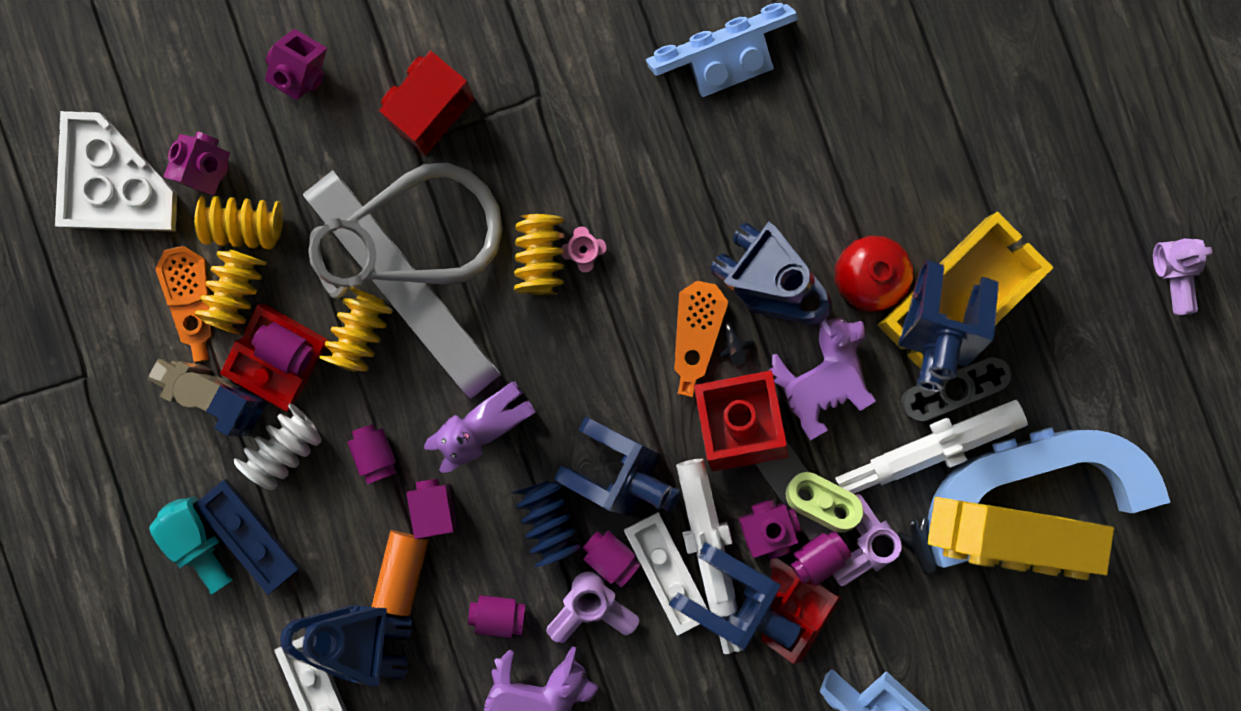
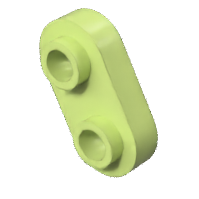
[786,472,863,532]

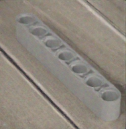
[303,170,501,399]

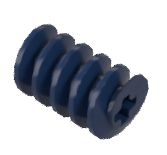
[512,481,580,567]

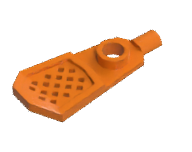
[155,246,212,363]
[674,281,728,397]

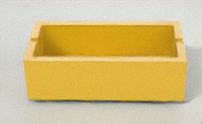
[877,211,1054,369]
[927,497,1114,580]

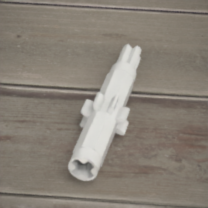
[836,400,1028,494]
[676,458,743,654]

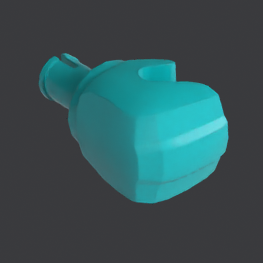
[149,496,233,595]

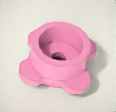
[561,227,606,273]

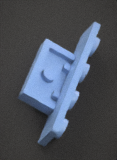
[646,3,798,97]
[820,669,930,711]

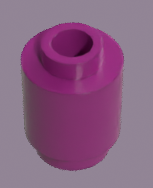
[252,322,314,375]
[347,424,396,484]
[582,530,641,588]
[791,531,852,586]
[467,595,525,638]

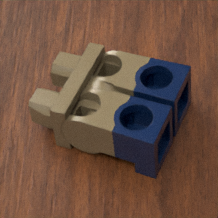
[148,358,268,436]

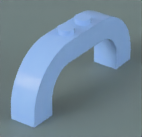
[927,428,1170,568]

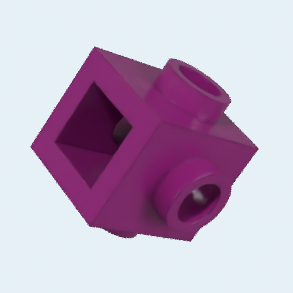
[265,28,327,100]
[163,131,231,196]
[737,499,801,559]

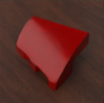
[761,557,842,664]

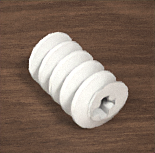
[234,404,321,490]

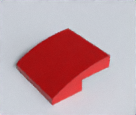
[220,303,329,412]

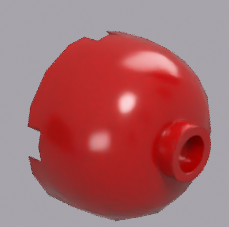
[834,236,913,313]

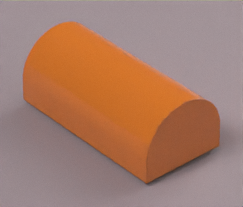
[371,530,429,616]

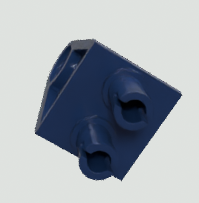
[710,222,832,325]
[898,260,998,392]
[554,416,681,516]
[669,542,801,650]
[280,605,412,686]

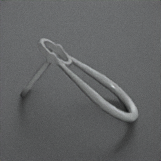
[308,163,503,299]

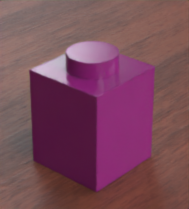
[406,478,458,539]

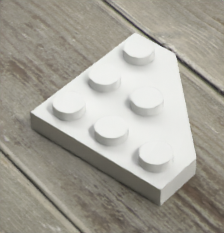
[55,111,177,232]

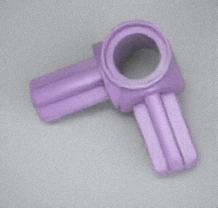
[1153,238,1212,315]
[833,494,901,586]
[546,572,640,643]

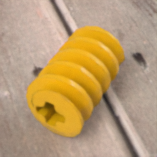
[194,195,283,250]
[514,214,565,295]
[195,249,267,335]
[319,287,393,372]

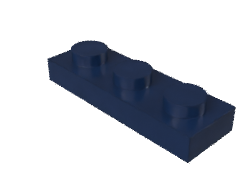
[194,479,301,595]

